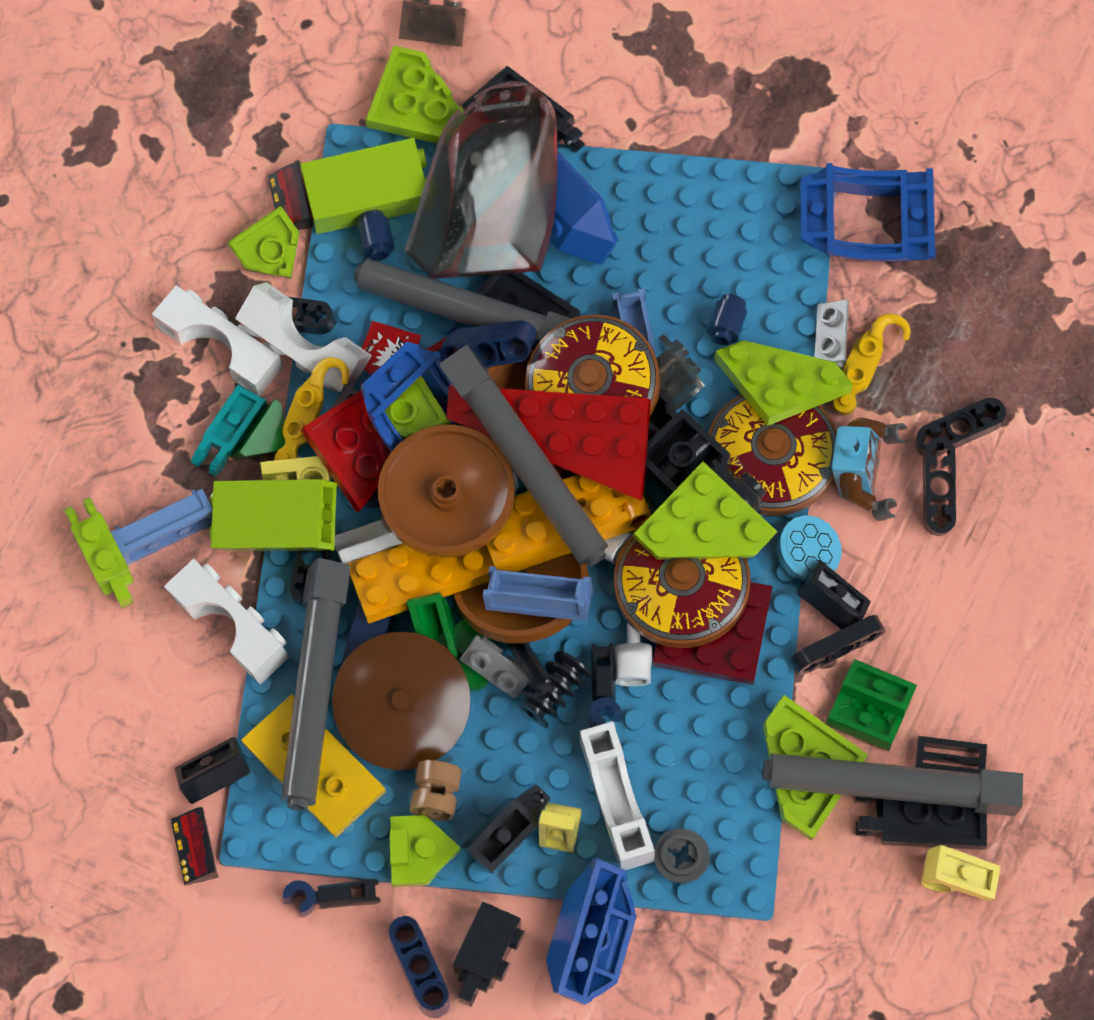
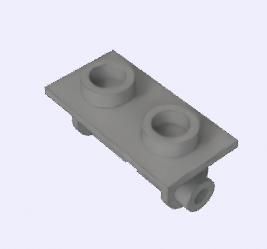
[815,299,849,370]
[459,634,530,699]

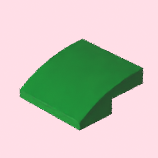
[826,659,917,751]

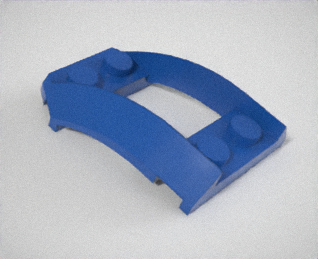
[800,163,937,262]
[361,342,465,452]

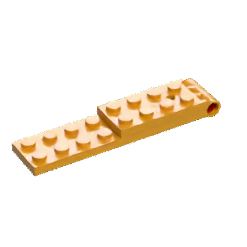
[346,474,652,624]

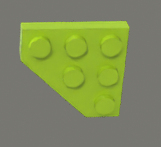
[366,45,467,145]
[714,340,853,426]
[632,462,778,560]
[762,695,868,840]

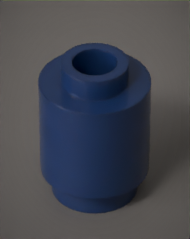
[357,210,395,261]
[707,294,747,346]

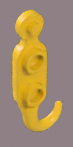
[833,313,911,415]
[275,357,350,460]

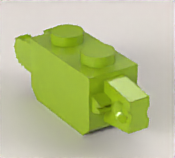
[64,497,134,609]

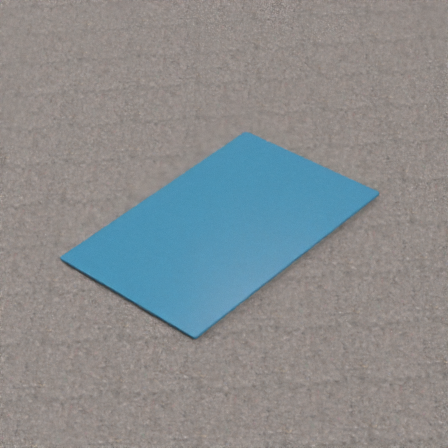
[219,124,836,921]

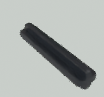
[506,643,554,696]

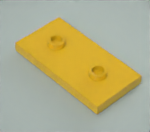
[241,694,386,839]

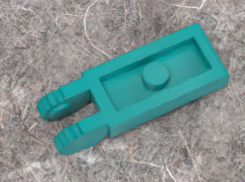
[191,385,267,477]

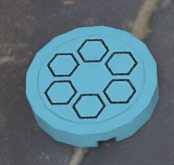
[776,515,842,580]

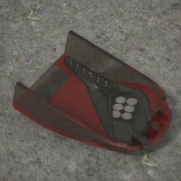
[405,82,557,279]

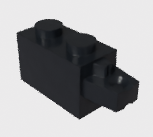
[461,784,551,873]
[453,901,525,1007]

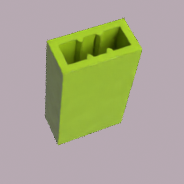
[300,138,434,234]
[209,479,337,551]

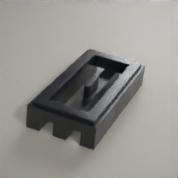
[915,736,987,773]

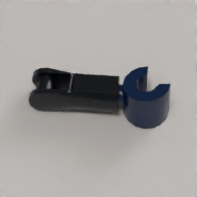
[588,643,621,728]
[283,879,380,918]

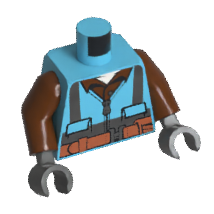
[832,417,907,521]

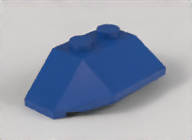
[519,152,618,265]
[546,858,637,1005]

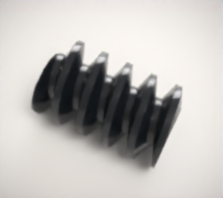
[518,651,591,728]

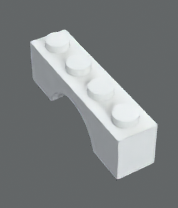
[235,282,372,392]
[152,285,282,396]
[164,558,290,685]
[580,721,655,870]

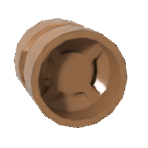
[410,760,462,821]

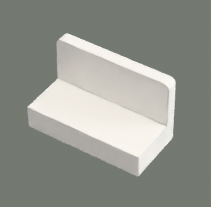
[334,520,403,564]

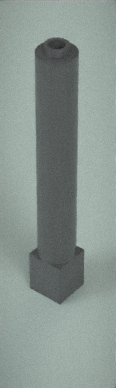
[354,259,571,347]
[439,344,608,566]
[281,558,351,811]
[762,753,1023,816]

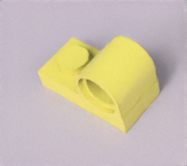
[261,456,332,481]
[539,802,582,853]
[921,845,1001,901]

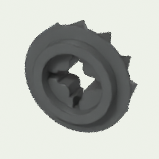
[654,829,710,885]

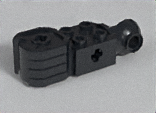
[645,388,766,515]

